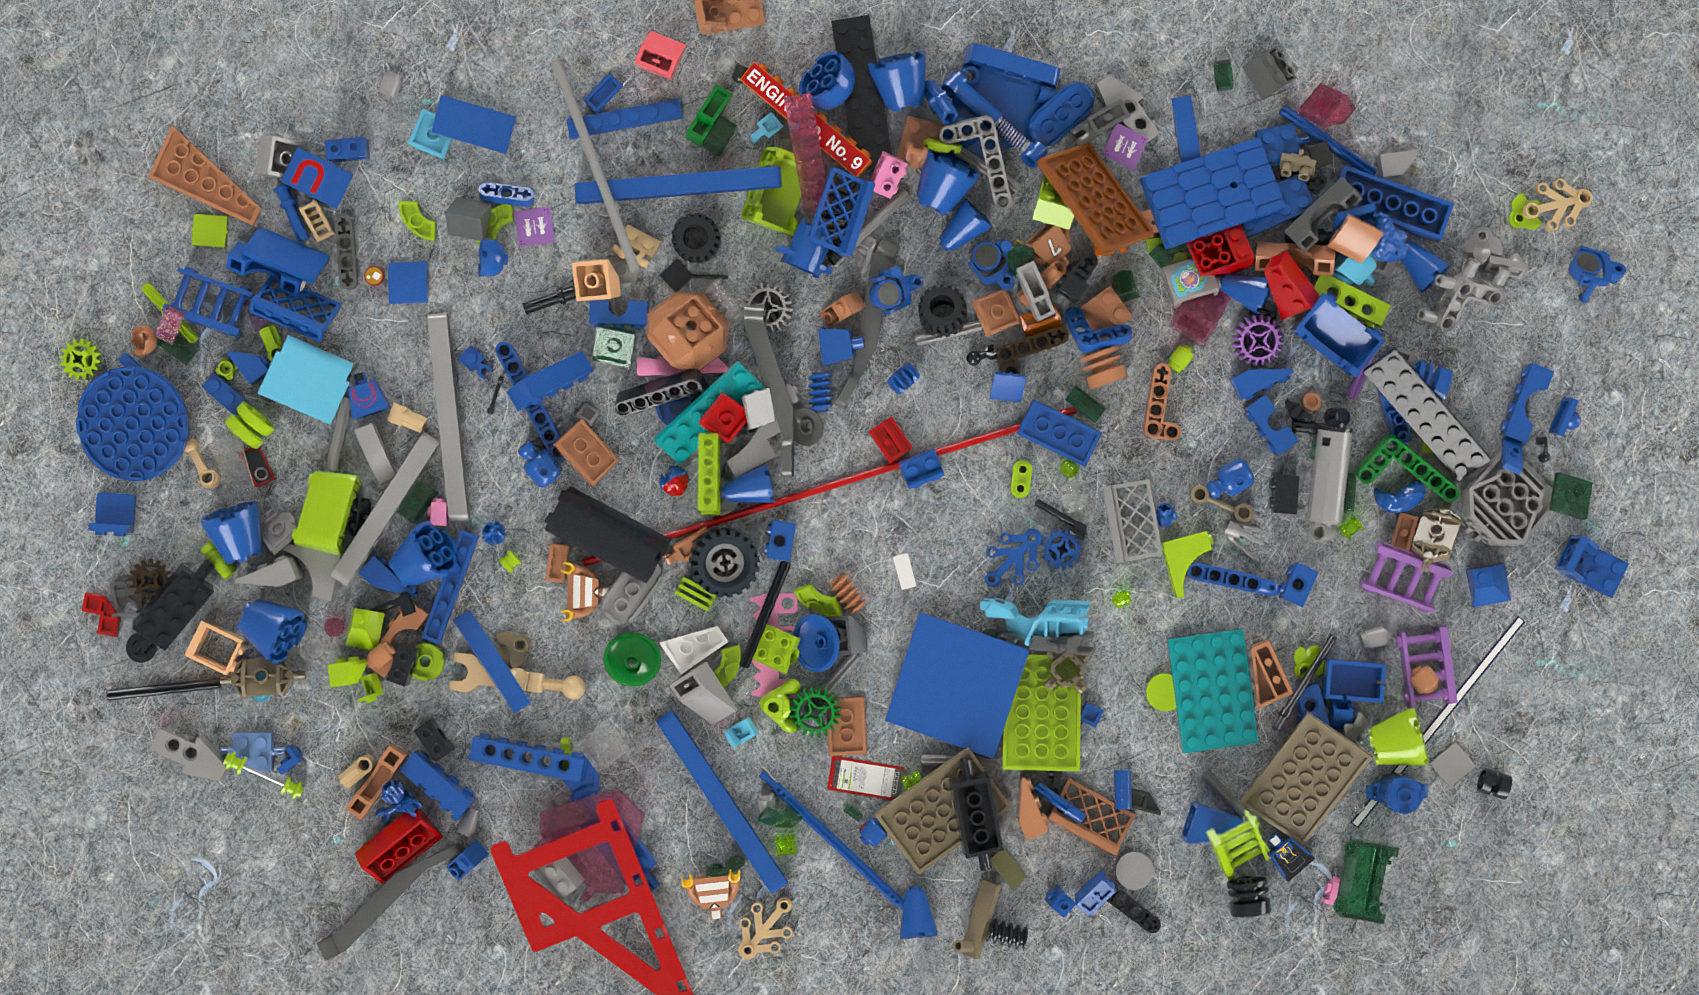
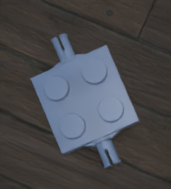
[220,732,287,771]

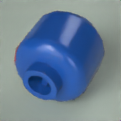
[859,818,887,846]

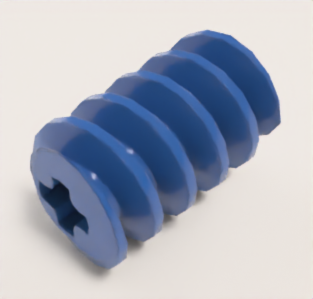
[808,372,833,412]

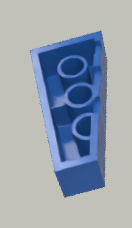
[507,351,594,412]

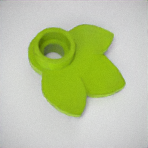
[1508,193,1543,230]
[1293,645,1324,679]

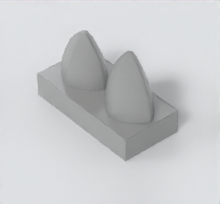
[1483,252,1528,279]

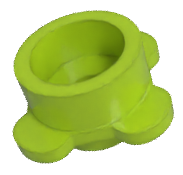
[216,357,238,380]

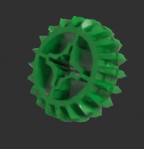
[790,686,841,738]

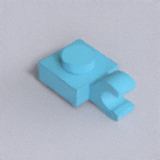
[750,112,784,144]

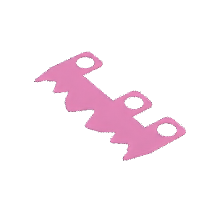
[749,593,797,699]

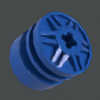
[1414,359,1453,401]

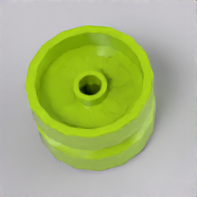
[225,401,275,449]

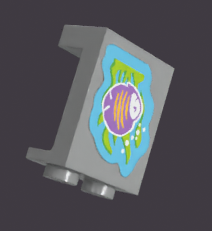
[1162,258,1221,309]

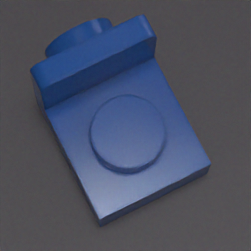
[277,744,304,775]

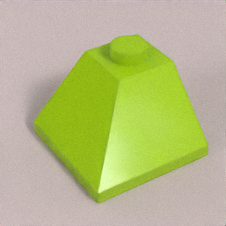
[345,607,385,650]

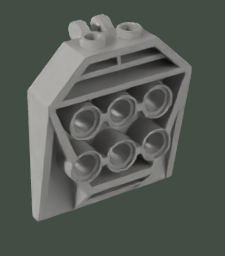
[1462,450,1562,546]

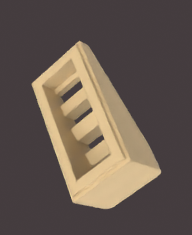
[299,199,335,243]

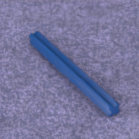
[1279,105,1377,175]

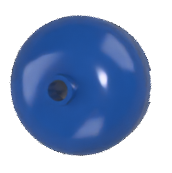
[799,51,855,110]

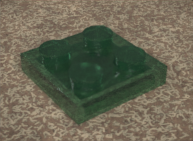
[592,324,636,368]
[1549,472,1593,520]

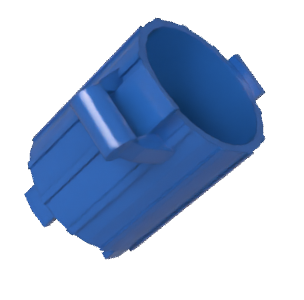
[775,218,834,278]
[1366,772,1428,815]

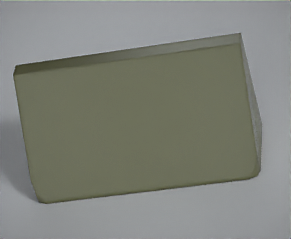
[990,848,1027,890]

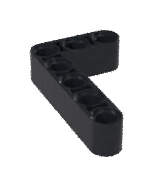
[614,369,709,416]

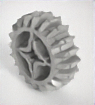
[741,282,793,334]

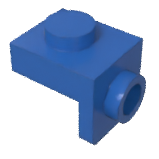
[1044,885,1076,917]

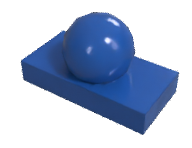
[1549,397,1581,436]

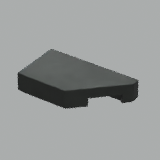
[1132,788,1161,816]

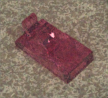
[155,305,186,345]

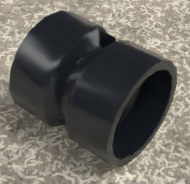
[1477,768,1513,800]

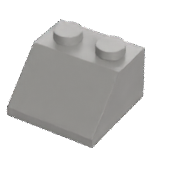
[255,135,306,179]
[534,857,585,900]

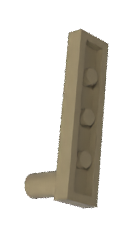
[953,879,1001,959]

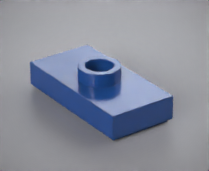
[1501,436,1523,474]

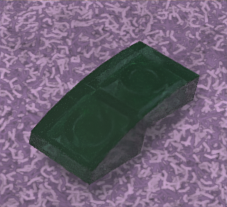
[758,807,803,828]
[706,855,745,877]

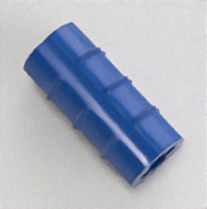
[1113,770,1133,810]

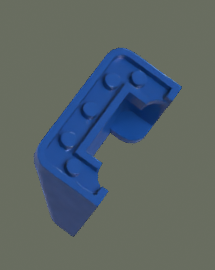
[1290,292,1385,377]

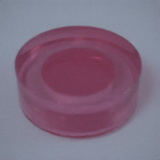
[324,618,345,637]

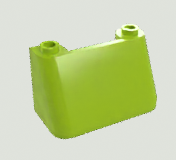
[741,147,819,237]
[292,471,362,556]

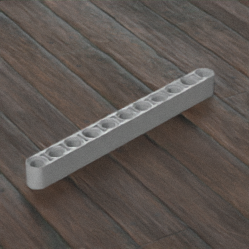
[427,312,470,522]

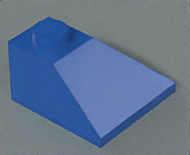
[1466,563,1511,607]

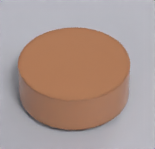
[1301,392,1322,411]

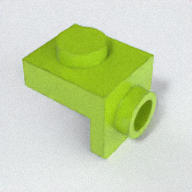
[358,672,384,704]

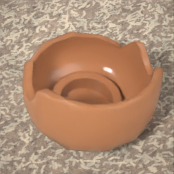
[131,325,157,357]

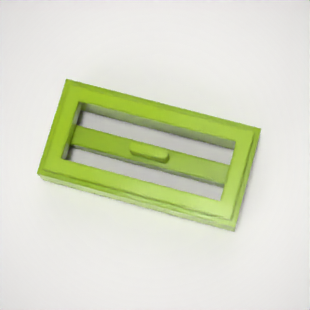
[674,577,717,611]

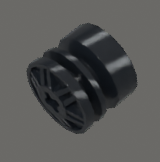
[1227,876,1271,917]

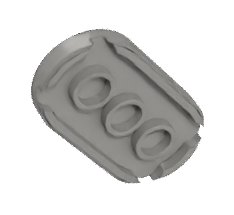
[601,563,662,624]

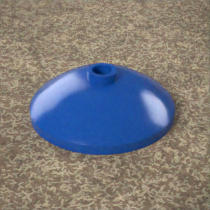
[793,614,839,672]

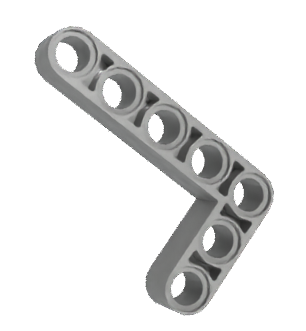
[939,115,1012,210]

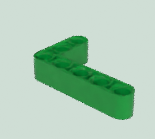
[1355,434,1460,502]

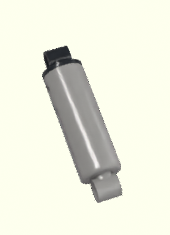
[1307,408,1353,541]

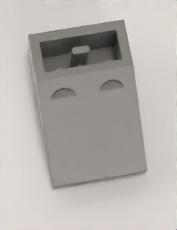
[234,555,305,587]
[670,662,738,725]

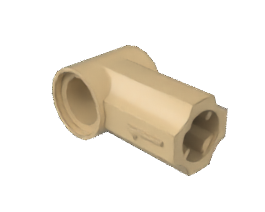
[386,402,428,433]
[338,754,376,789]

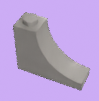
[283,543,343,603]

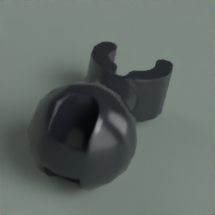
[966,345,997,366]

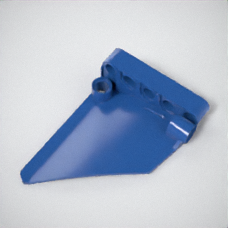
[943,43,1061,165]

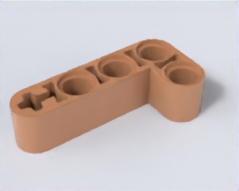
[1142,363,1181,441]

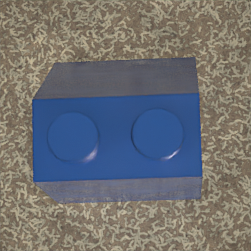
[1181,801,1242,844]

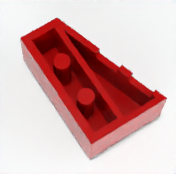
[1264,251,1319,320]

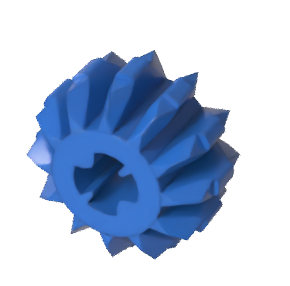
[887,363,920,394]

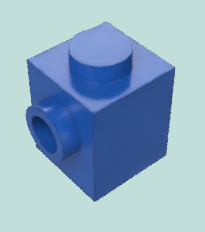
[1328,699,1355,729]

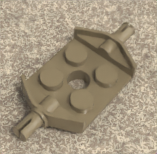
[1412,500,1462,572]
[220,658,306,699]

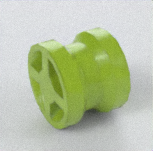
[498,549,523,573]

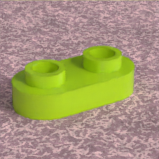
[1010,460,1032,498]

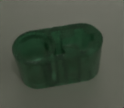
[702,115,738,156]

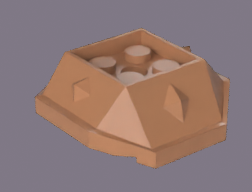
[647,292,729,371]

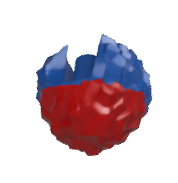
[659,466,689,496]

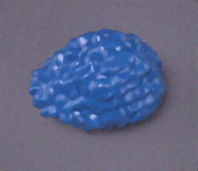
[1372,212,1408,262]

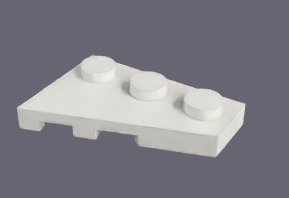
[660,626,729,674]

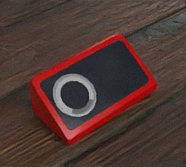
[239,447,276,487]

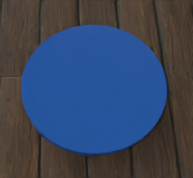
[76,366,190,481]

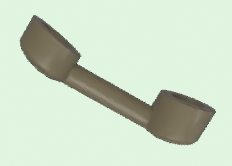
[1189,485,1254,522]

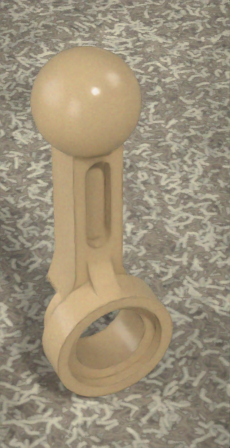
[185,438,220,489]

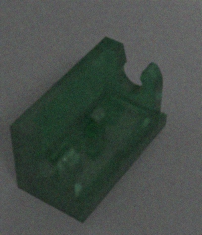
[396,480,439,524]

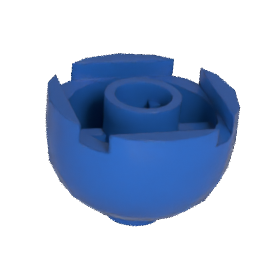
[478,238,508,277]

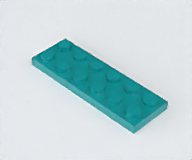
[653,361,764,465]

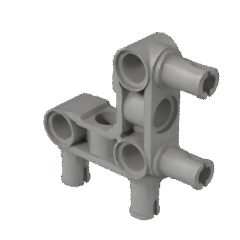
[1417,258,1511,332]

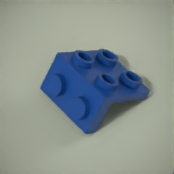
[88,492,136,537]

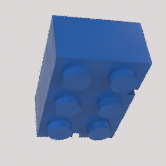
[1321,658,1387,703]

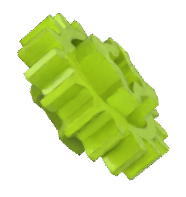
[59,339,103,380]

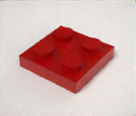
[698,392,747,444]

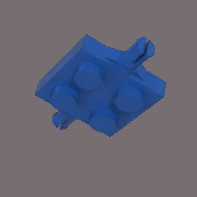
[1255,123,1311,167]

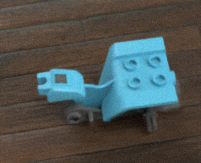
[980,598,1094,655]

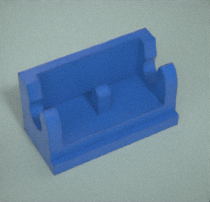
[1075,870,1116,916]

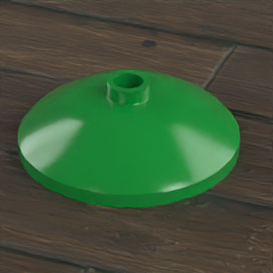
[603,632,661,687]

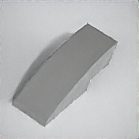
[1016,261,1056,321]
[354,423,396,484]

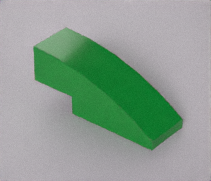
[685,84,733,147]

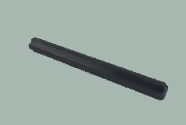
[739,561,791,668]
[106,678,221,701]

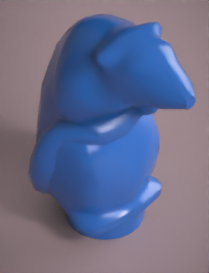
[1374,480,1427,513]

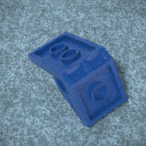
[1554,535,1629,598]

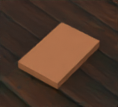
[553,418,620,487]
[826,696,867,756]

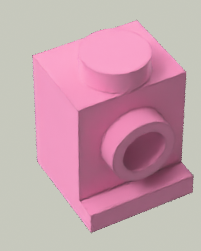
[427,498,449,526]
[1321,876,1349,908]

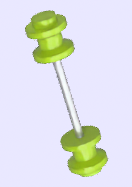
[223,751,304,799]

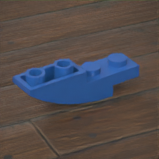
[1376,387,1412,446]

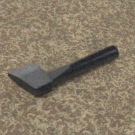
[1035,499,1087,540]
[369,592,416,617]

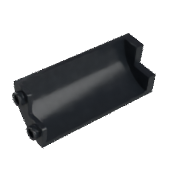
[544,486,672,584]

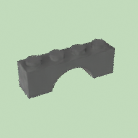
[1284,177,1363,253]

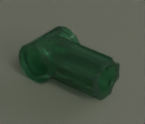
[1149,243,1187,268]

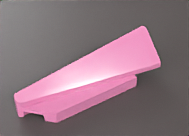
[637,357,729,377]

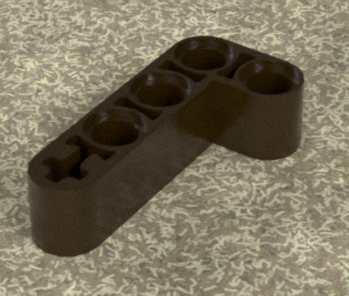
[996,327,1069,375]

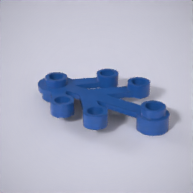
[985,529,1042,587]

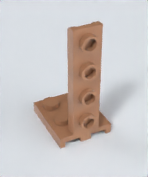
[897,116,944,169]

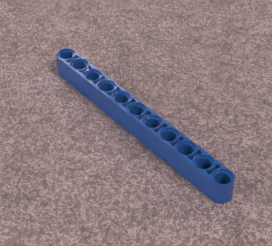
[574,166,782,204]
[656,710,788,894]

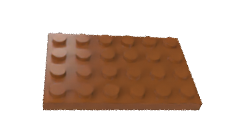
[1037,142,1155,256]

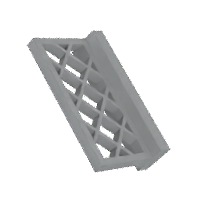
[1103,479,1164,563]

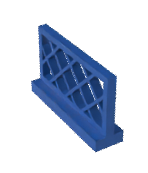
[807,167,876,257]
[250,275,342,343]

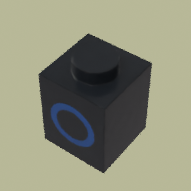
[826,193,853,217]

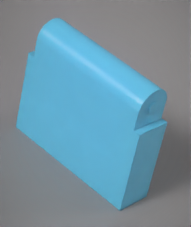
[258,335,353,425]

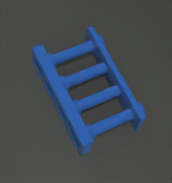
[162,266,254,339]

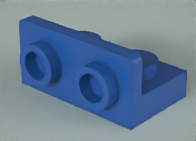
[898,448,945,489]

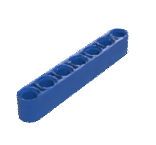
[495,342,565,461]

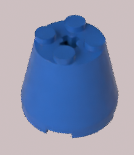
[868,51,926,112]
[917,148,980,215]
[201,501,263,564]
[389,522,458,586]
[236,599,307,664]

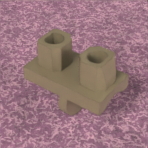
[1280,149,1317,181]

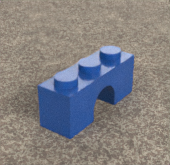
[589,300,649,329]
[1244,394,1299,455]

